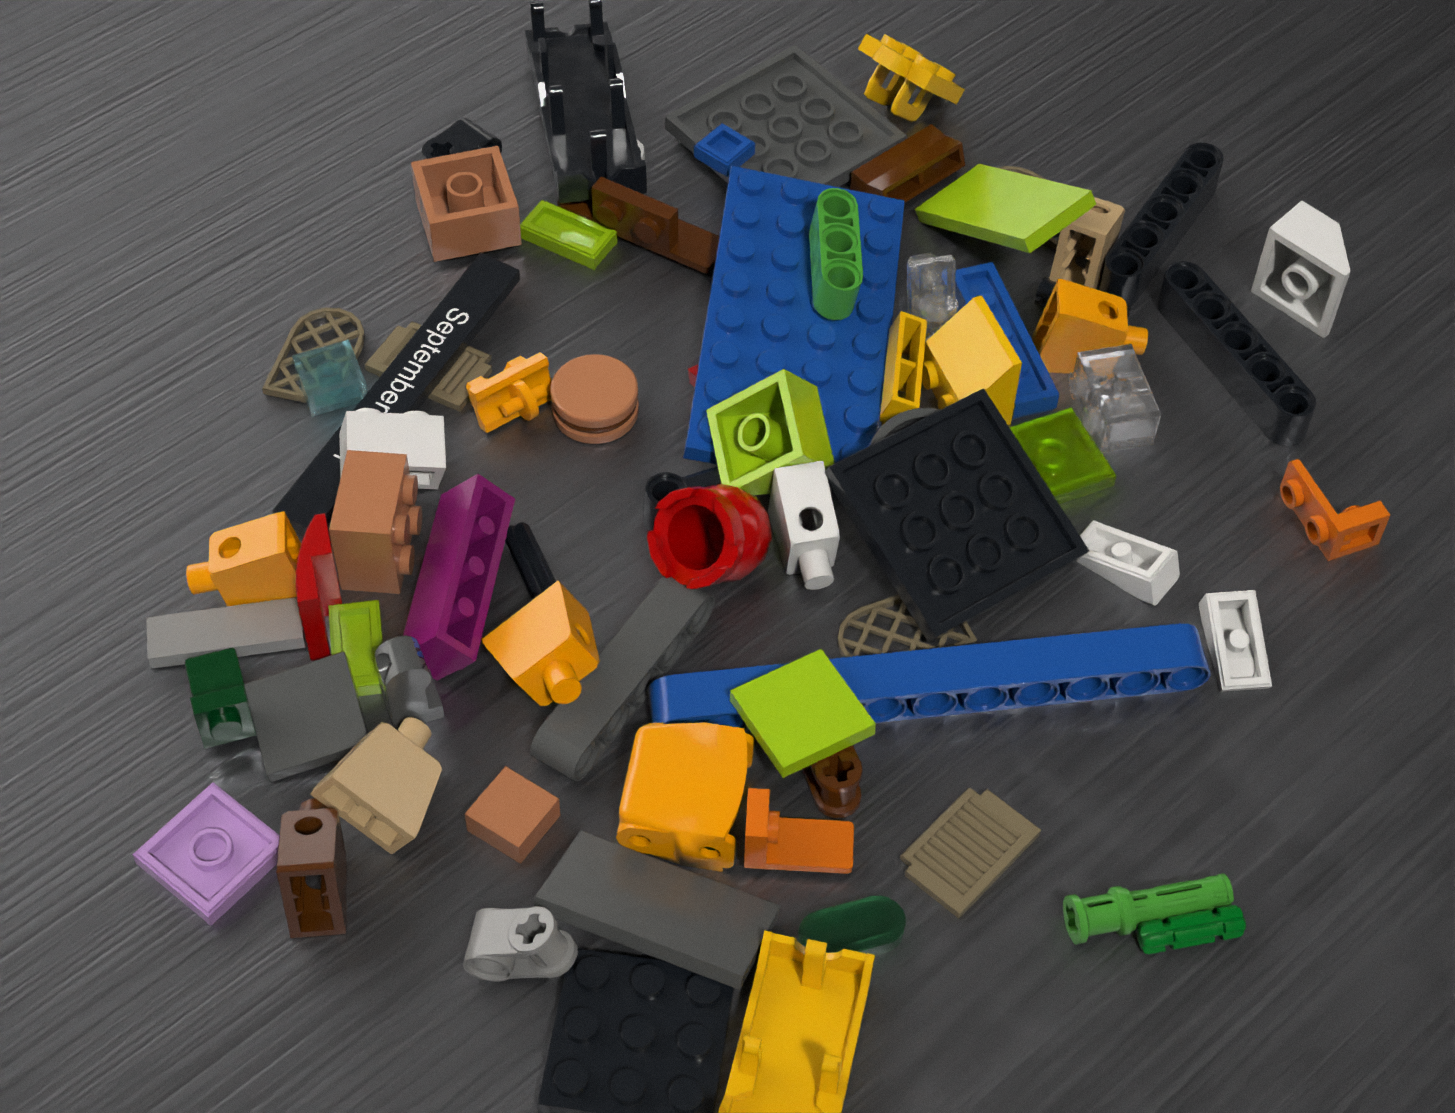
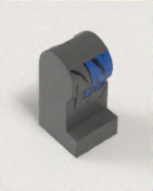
[375,636,444,730]

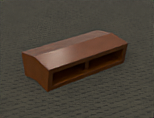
[850,124,966,202]

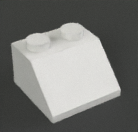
[1251,201,1351,338]

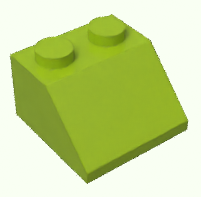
[706,369,835,495]

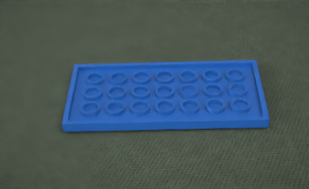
[683,166,905,486]

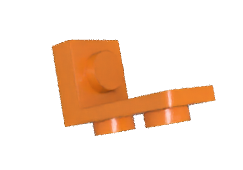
[1280,459,1390,561]
[744,788,854,874]

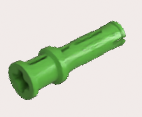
[1063,873,1234,945]

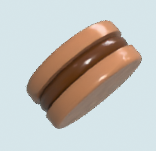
[550,354,639,444]

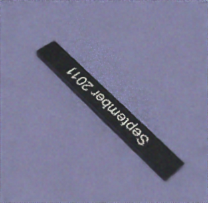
[272,252,520,535]

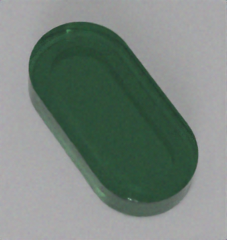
[797,896,906,956]

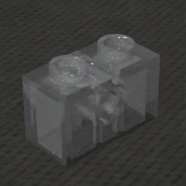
[1068,344,1161,453]

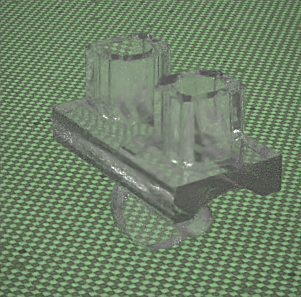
[907,253,958,336]

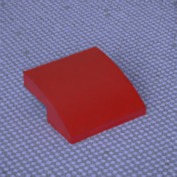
[296,513,342,661]

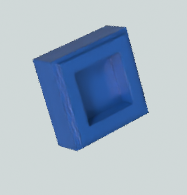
[694,123,755,177]

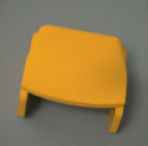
[616,722,754,872]

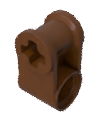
[801,745,863,818]

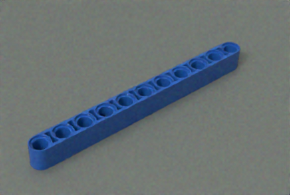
[648,623,1211,736]

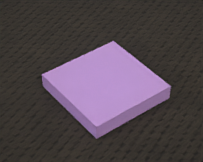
[132,782,280,926]

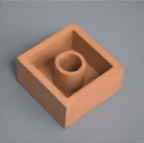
[465,766,561,864]

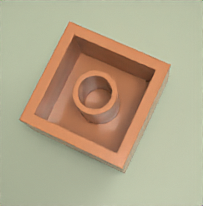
[411,146,522,262]
[329,450,422,594]

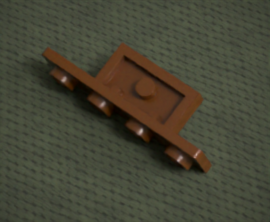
[557,177,719,274]

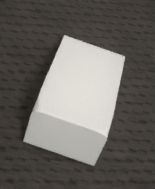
[1077,520,1180,606]
[1199,590,1272,692]

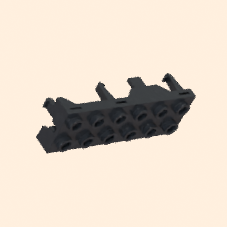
[525,0,647,204]

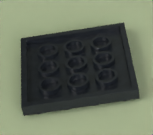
[824,388,1090,643]

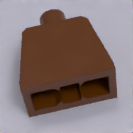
[276,798,347,938]

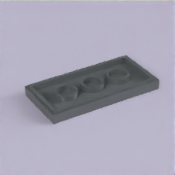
[534,830,781,990]

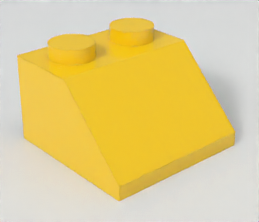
[922,296,1022,425]

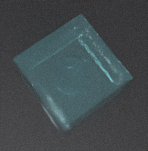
[292,340,368,417]

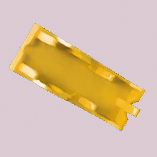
[718,930,875,1113]

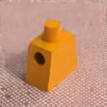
[1032,278,1148,375]
[186,511,301,606]
[481,580,600,706]

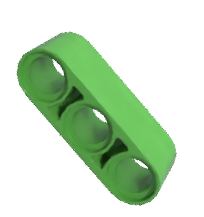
[809,188,863,320]

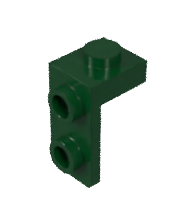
[185,648,256,749]

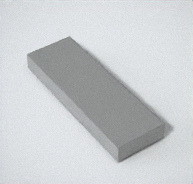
[146,597,305,669]

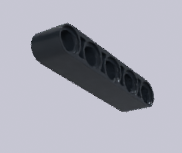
[1098,143,1224,306]
[1158,261,1316,447]

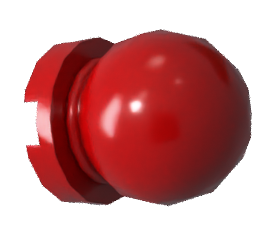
[647,484,772,589]

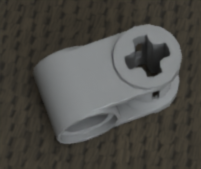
[463,906,578,982]

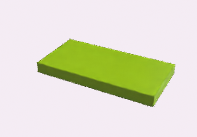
[915,164,1096,253]

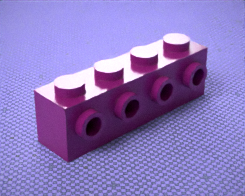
[403,474,515,681]

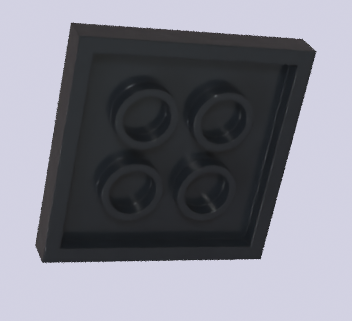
[537,948,735,1113]

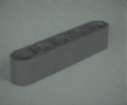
[530,576,715,782]

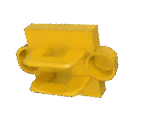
[858,34,965,122]

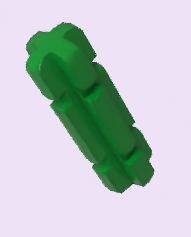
[1136,905,1246,955]

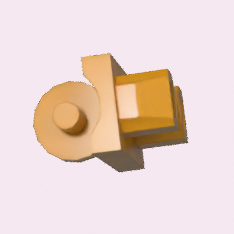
[466,352,552,433]

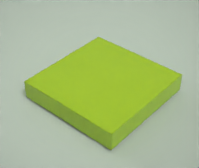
[730,649,876,778]

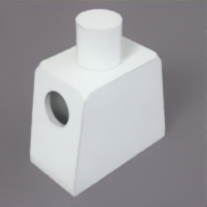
[768,461,840,590]

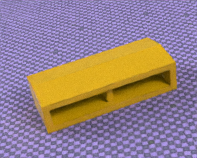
[880,311,927,425]

